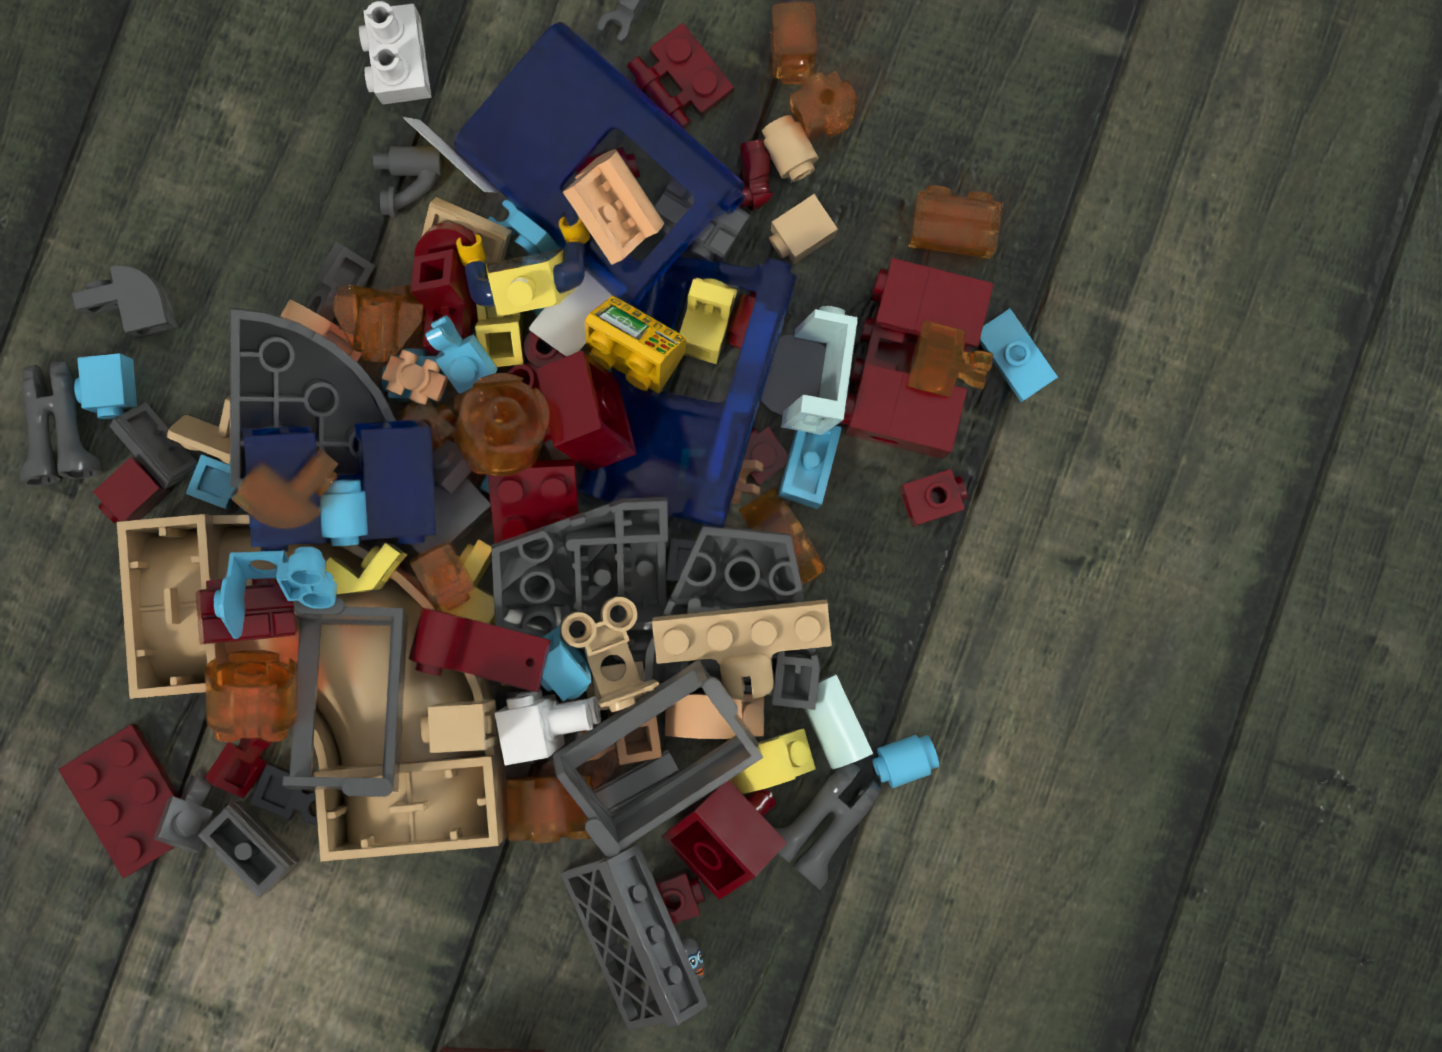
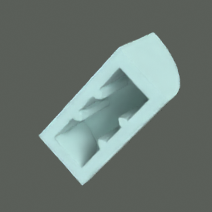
[804,673,873,769]

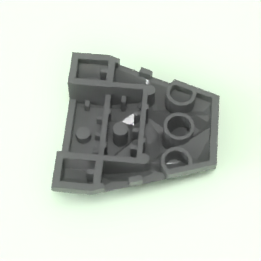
[491,497,668,662]
[644,524,820,710]

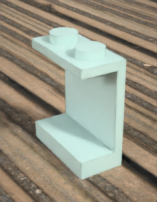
[781,306,858,435]

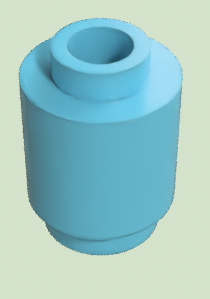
[319,480,368,546]
[872,734,939,788]

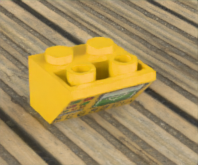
[585,295,687,394]

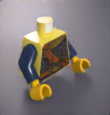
[456,216,590,316]

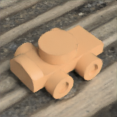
[381,350,448,405]

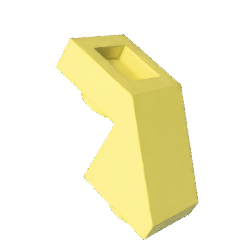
[325,543,407,596]

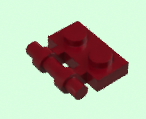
[627,22,734,132]

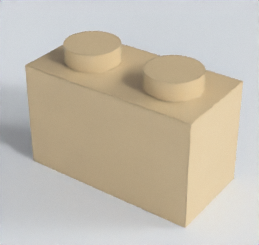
[421,700,497,753]

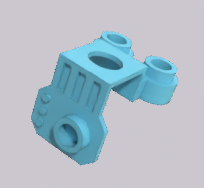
[214,547,337,639]

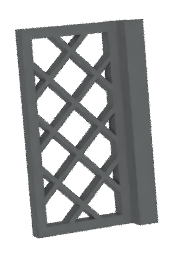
[560,844,709,1030]

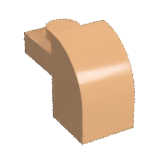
[665,692,764,739]

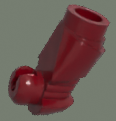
[733,140,774,211]

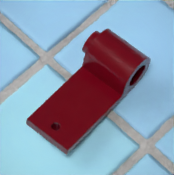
[408,607,552,692]

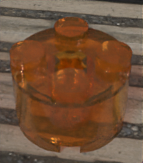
[455,373,549,476]
[205,650,298,742]
[506,776,593,843]

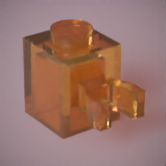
[907,320,993,397]
[410,539,474,611]

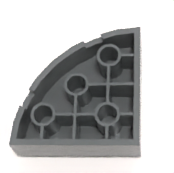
[230,307,409,488]

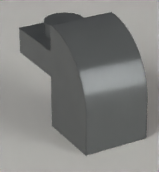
[72,265,178,339]

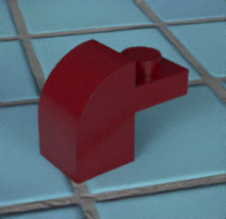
[411,249,478,355]

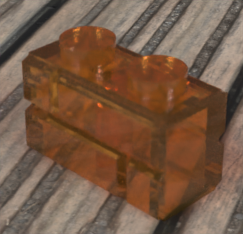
[770,2,817,84]
[908,185,1003,259]

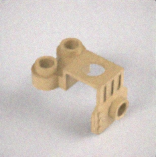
[560,596,659,712]

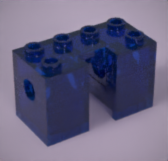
[242,420,436,552]

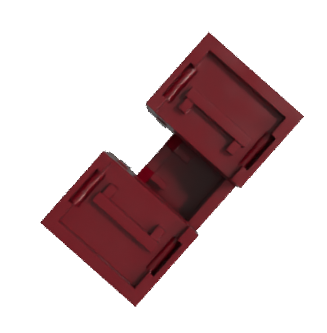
[840,258,994,459]

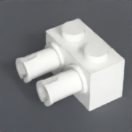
[359,1,432,105]
[494,689,601,765]

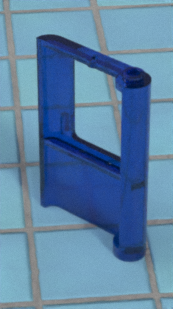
[453,22,745,307]
[579,252,797,528]

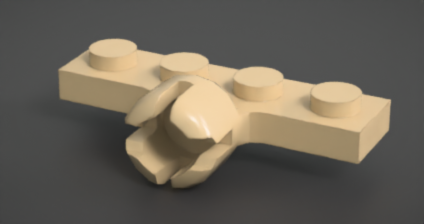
[652,599,832,700]

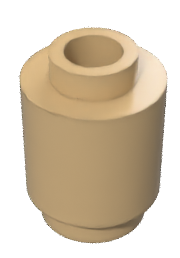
[762,115,819,182]

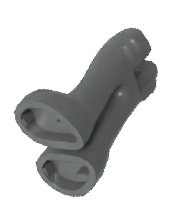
[20,361,103,486]
[773,763,881,890]

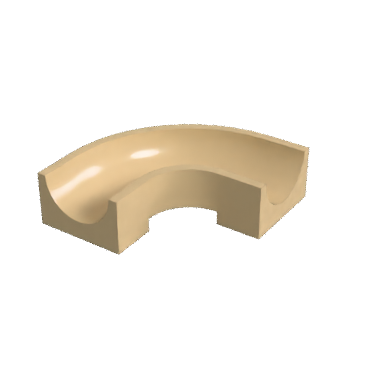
[117,514,511,862]

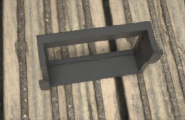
[282,597,408,797]
[553,659,763,857]

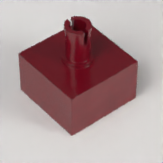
[519,350,637,472]
[661,780,787,900]

